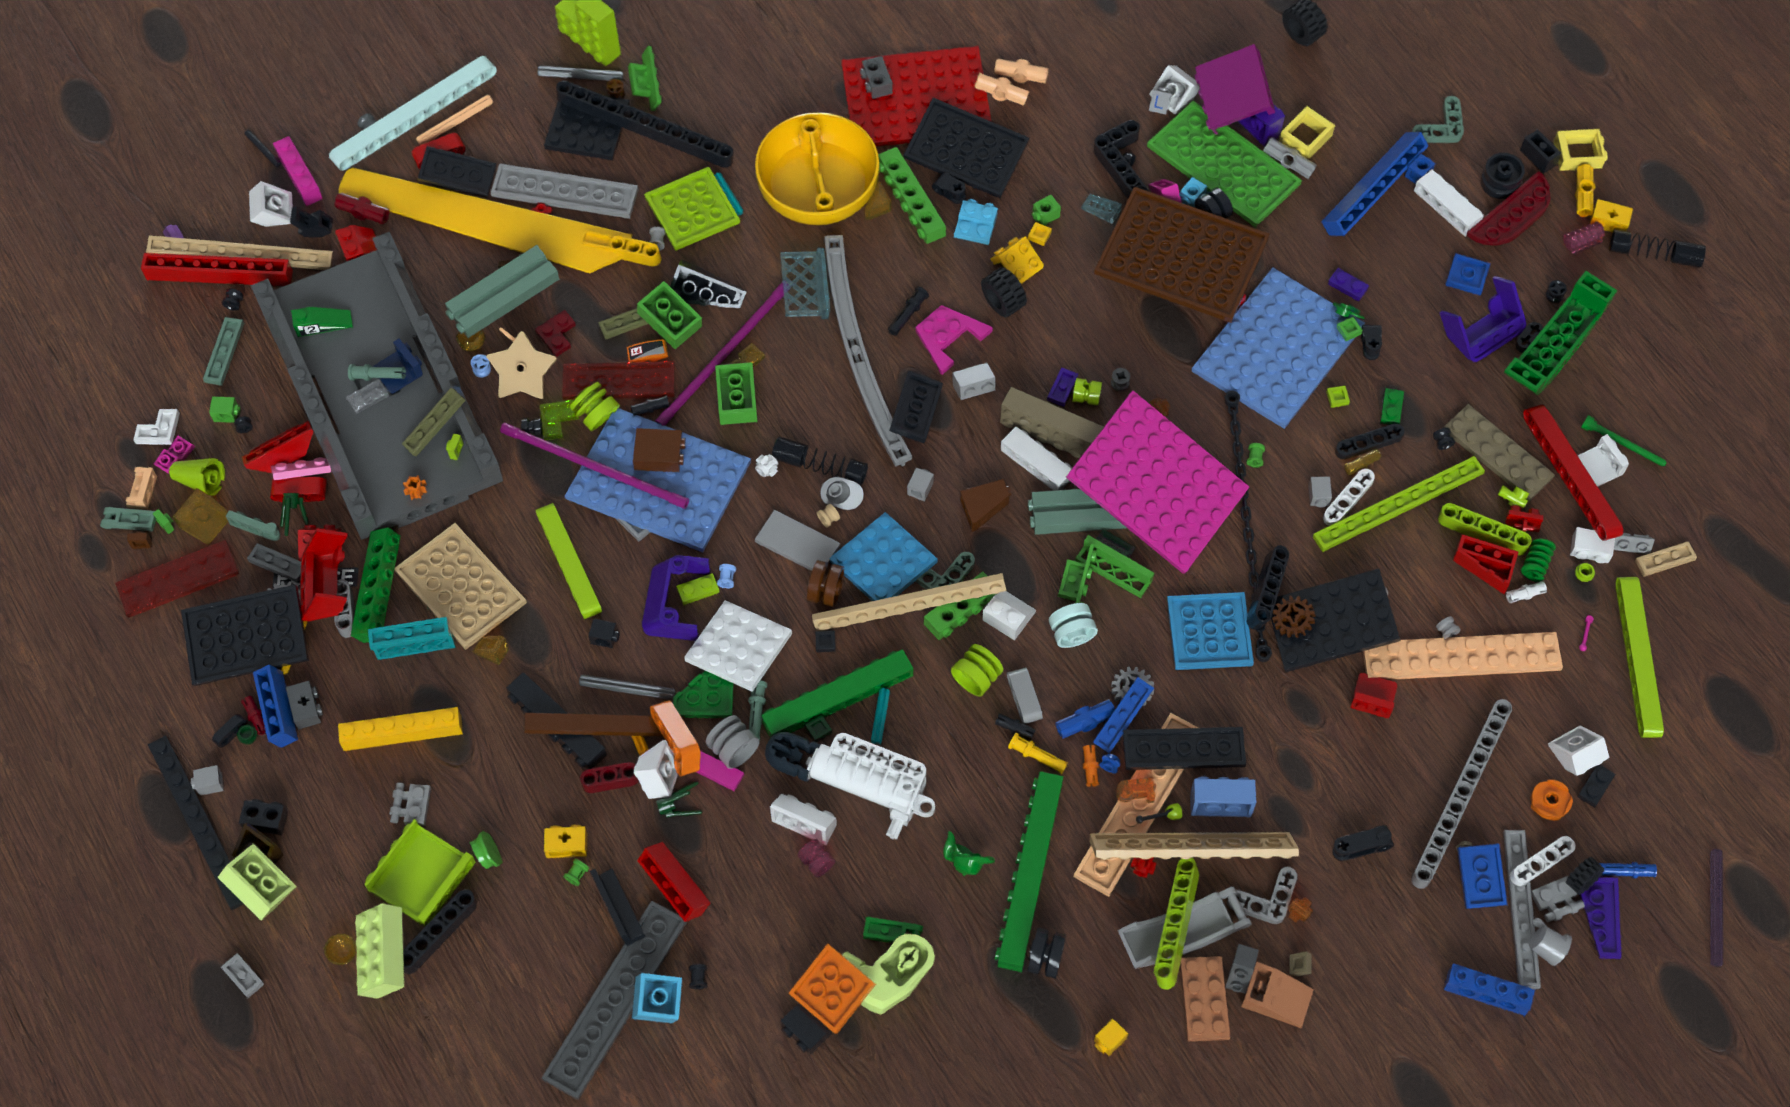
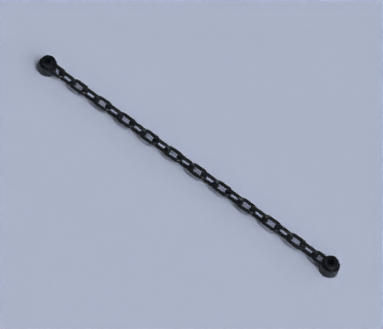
[1224,391,1272,662]

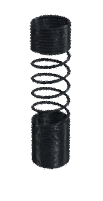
[1609,229,1706,268]
[772,436,868,486]

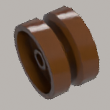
[807,560,845,607]

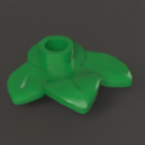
[1332,302,1365,320]

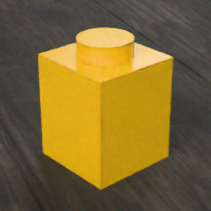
[1094,1019,1128,1056]

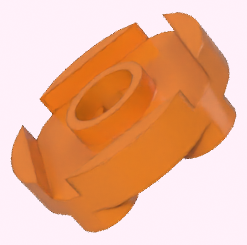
[1531,780,1573,821]

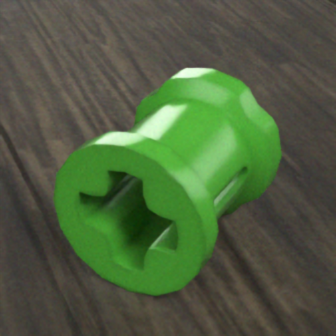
[1246,443,1265,468]
[563,859,589,886]

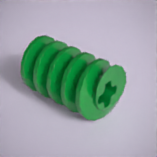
[1521,538,1556,582]

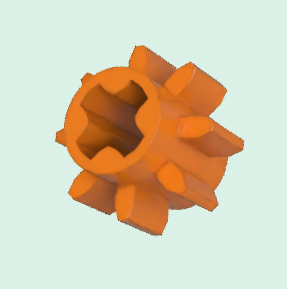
[403,475,427,500]

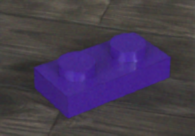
[1328,268,1369,302]
[1047,367,1079,407]

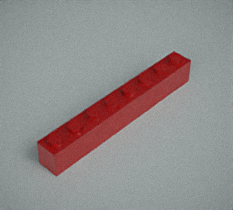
[141,253,293,286]

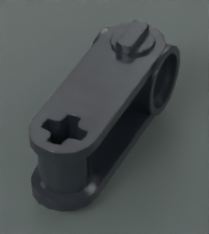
[1332,825,1394,861]

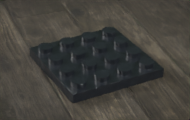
[544,96,630,161]

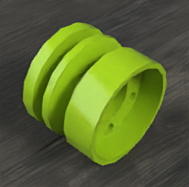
[569,382,620,431]
[951,644,1004,697]

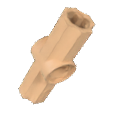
[994,59,1049,83]
[974,73,1029,105]

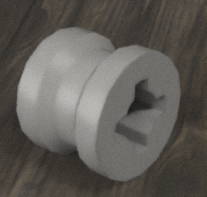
[1436,616,1461,639]

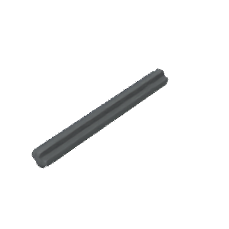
[537,65,623,81]
[579,674,676,700]

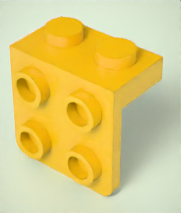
[991,236,1044,284]

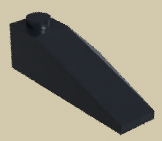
[670,260,747,308]

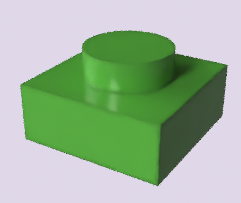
[1336,317,1363,341]
[152,509,174,535]

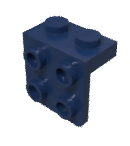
[373,338,423,393]

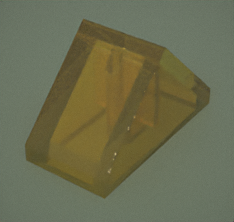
[865,181,891,220]
[473,636,509,665]

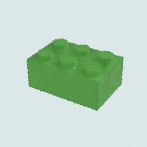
[637,281,702,349]
[715,362,758,425]

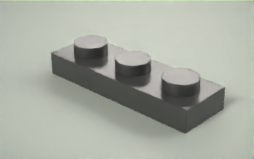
[247,543,301,583]

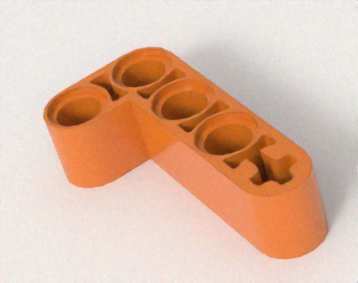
[650,700,701,777]

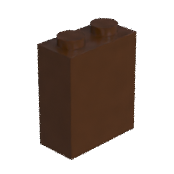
[633,428,686,472]

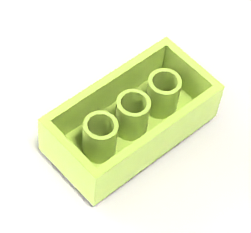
[355,903,404,999]

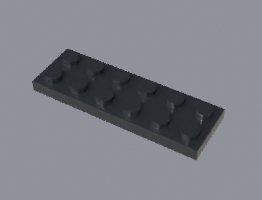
[1123,727,1246,770]

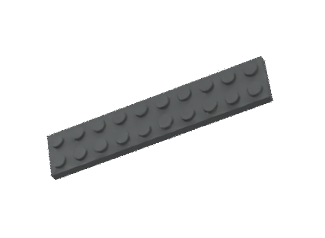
[542,901,687,1100]

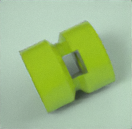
[1072,378,1102,406]

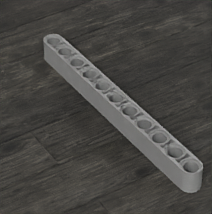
[1411,699,1512,889]

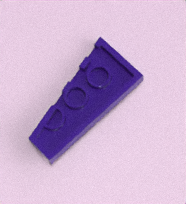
[1580,877,1621,959]

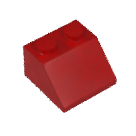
[335,225,376,262]

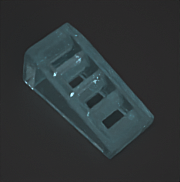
[1081,194,1122,224]

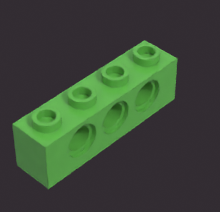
[924,572,997,640]

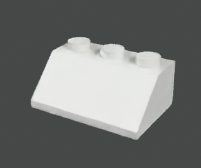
[770,794,837,845]

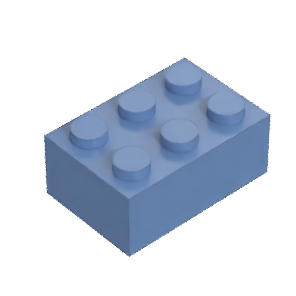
[1190,777,1256,817]

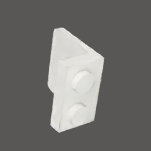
[1578,434,1629,487]

